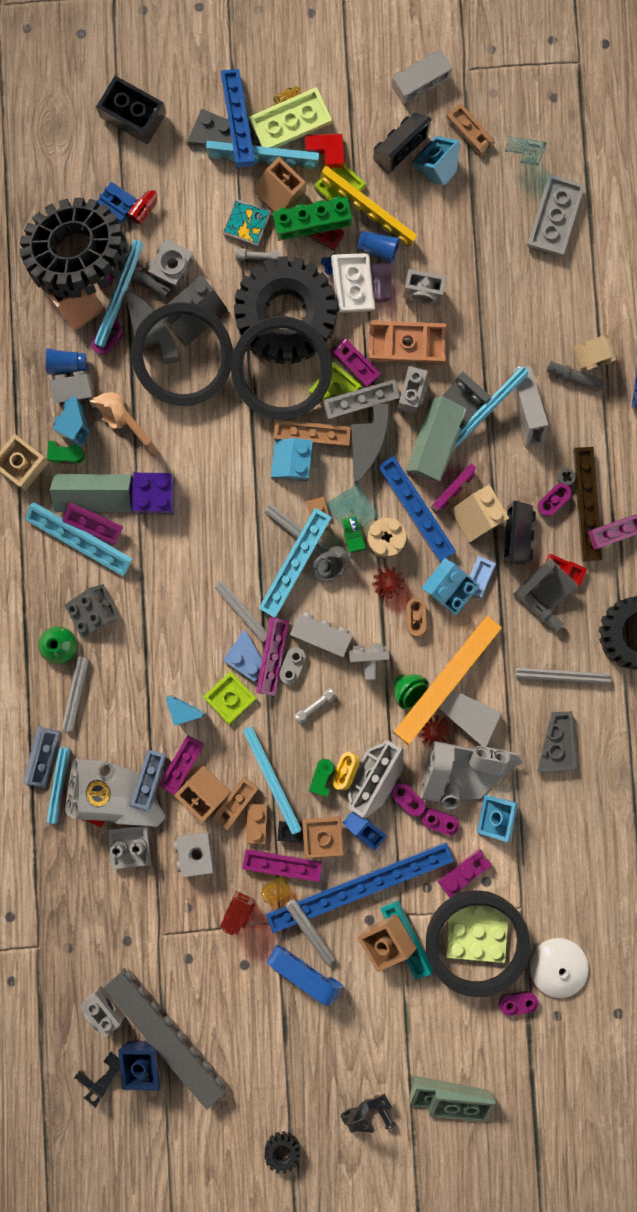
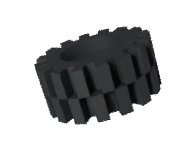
[264,1131,300,1174]

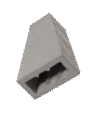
[510,366,548,447]
[438,690,502,747]

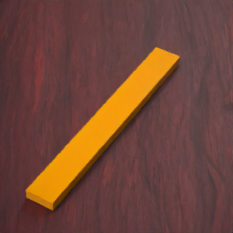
[393,616,502,745]

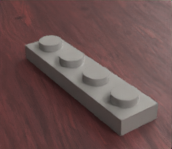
[322,379,400,419]

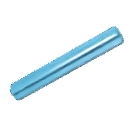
[47,747,70,824]

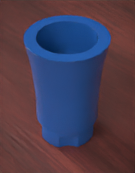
[357,231,400,264]
[46,348,87,375]

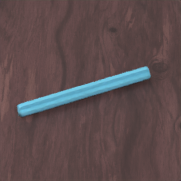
[95,240,143,348]
[453,367,529,450]
[243,727,301,834]

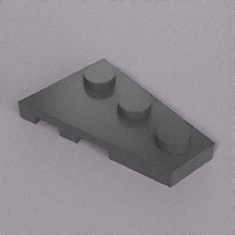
[187,109,253,147]
[537,711,577,772]

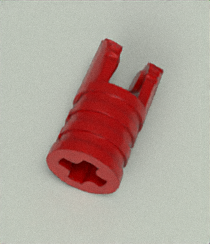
[127,190,158,225]

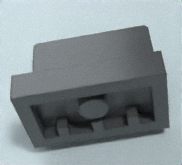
[442,371,491,428]
[520,558,577,610]
[65,584,121,638]

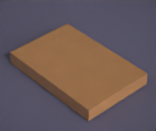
[122,411,160,457]

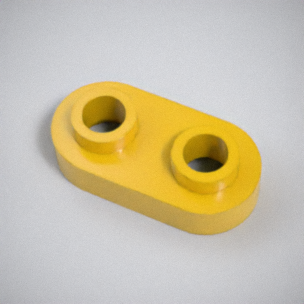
[332,752,360,791]

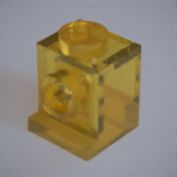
[260,876,292,906]

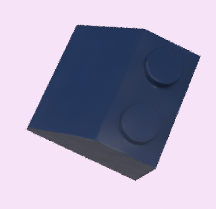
[118,1041,160,1090]

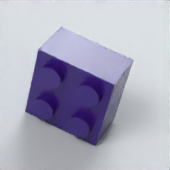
[132,472,175,514]

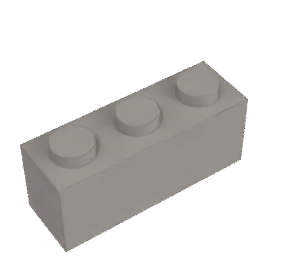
[392,50,452,105]
[290,612,352,658]

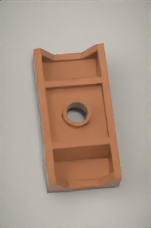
[368,321,446,365]

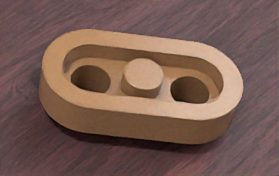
[406,598,426,636]

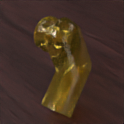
[274,86,301,104]

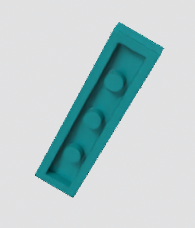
[380,900,434,980]

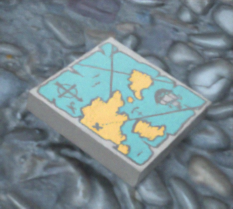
[223,199,271,248]

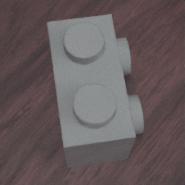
[49,371,95,403]

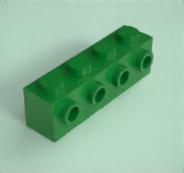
[273,196,352,241]

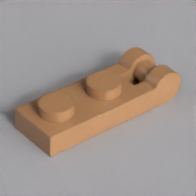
[446,103,495,156]
[211,776,259,831]

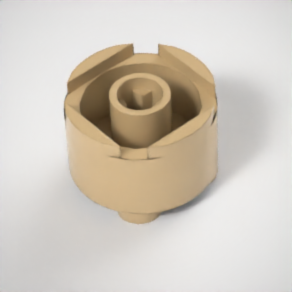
[573,334,617,373]
[367,518,406,558]

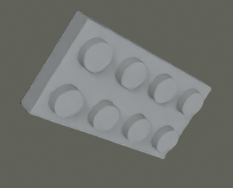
[526,174,585,257]

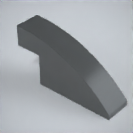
[125,290,180,364]
[351,404,388,484]

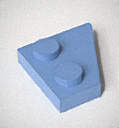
[223,630,262,682]

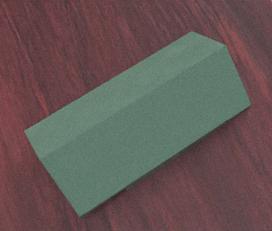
[406,396,466,482]
[50,474,132,513]
[409,1075,496,1122]

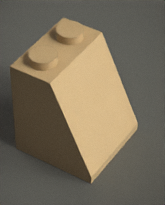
[450,484,509,543]

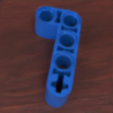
[266,945,344,1006]

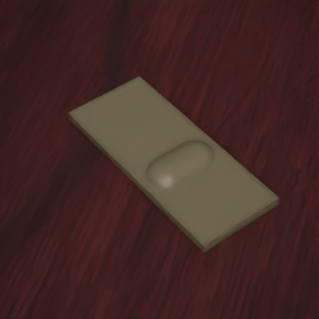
[251,162,268,179]

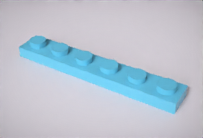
[206,141,319,169]
[25,502,132,576]
[259,508,332,618]

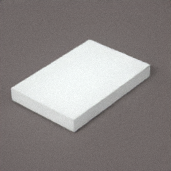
[331,253,375,313]

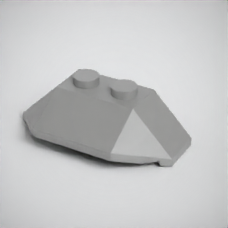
[348,740,404,818]

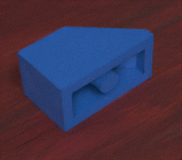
[342,811,387,851]

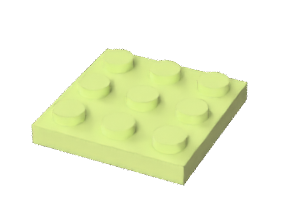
[446,905,508,963]

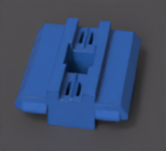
[97,182,137,224]

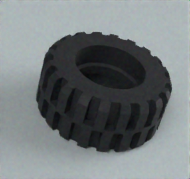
[599,596,637,670]

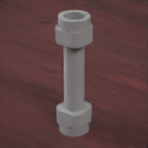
[235,248,281,262]
[294,688,337,725]

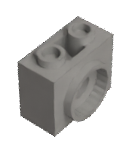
[148,239,195,291]
[403,269,446,305]
[397,366,428,414]
[174,831,214,877]
[80,986,125,1038]

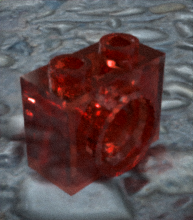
[220,890,256,935]

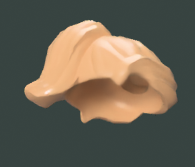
[89,392,126,429]

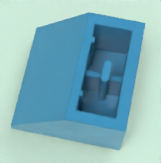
[53,395,90,447]
[421,558,480,616]

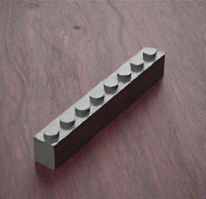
[103,968,226,1110]

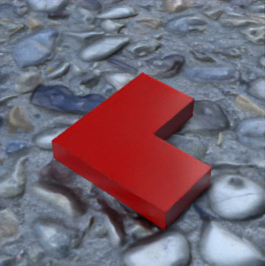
[305,134,344,169]

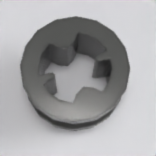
[557,468,575,486]

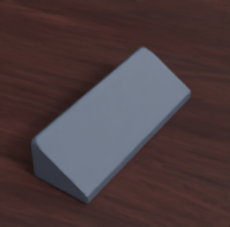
[23,726,60,788]
[130,750,167,812]

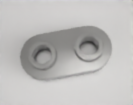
[279,647,306,684]

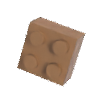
[357,914,417,972]

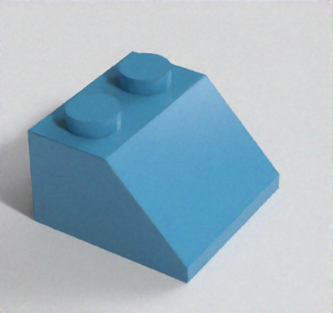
[271,438,313,482]

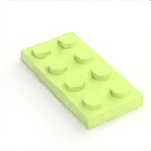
[249,87,332,148]

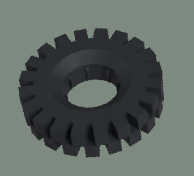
[19,198,127,298]
[234,256,337,364]

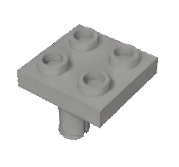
[348,643,389,680]
[108,826,151,869]

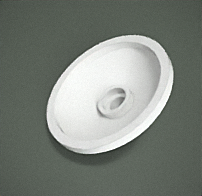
[530,938,589,998]

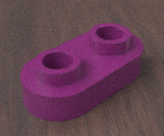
[92,321,124,355]
[537,483,571,517]
[391,782,425,816]
[421,808,459,835]
[498,991,538,1016]

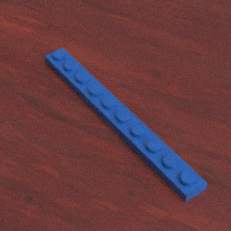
[266,842,454,933]

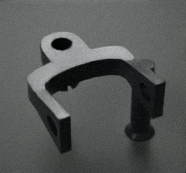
[74,1051,120,1108]
[340,1093,395,1133]

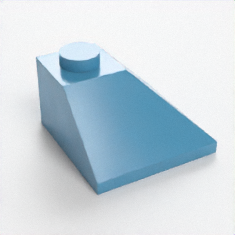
[411,136,460,185]

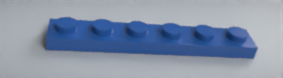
[221,69,255,168]
[378,456,456,562]

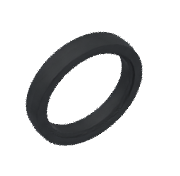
[131,302,233,406]
[231,316,332,420]
[426,890,530,997]

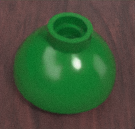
[38,626,77,665]
[393,674,429,709]

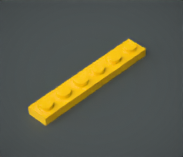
[320,166,417,246]

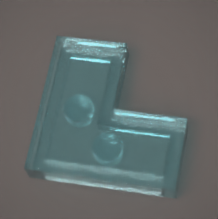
[505,136,547,166]
[326,484,379,526]

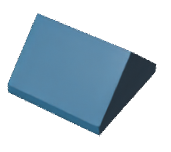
[166,695,206,726]
[477,795,518,842]

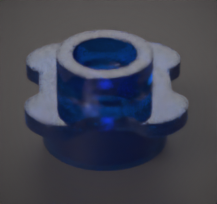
[321,253,337,275]

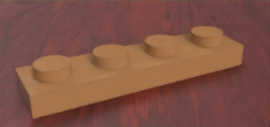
[274,420,351,447]

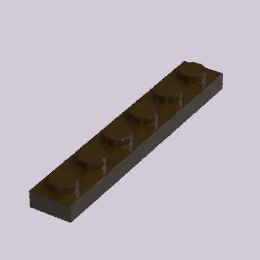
[573,447,602,562]

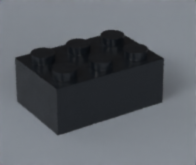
[96,75,167,144]

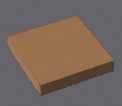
[302,816,344,859]

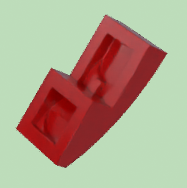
[545,554,587,586]

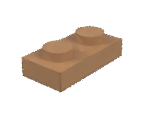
[246,803,268,844]

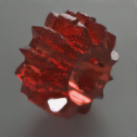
[372,566,405,599]
[418,715,450,747]

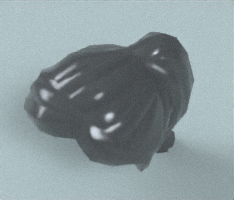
[313,546,351,582]

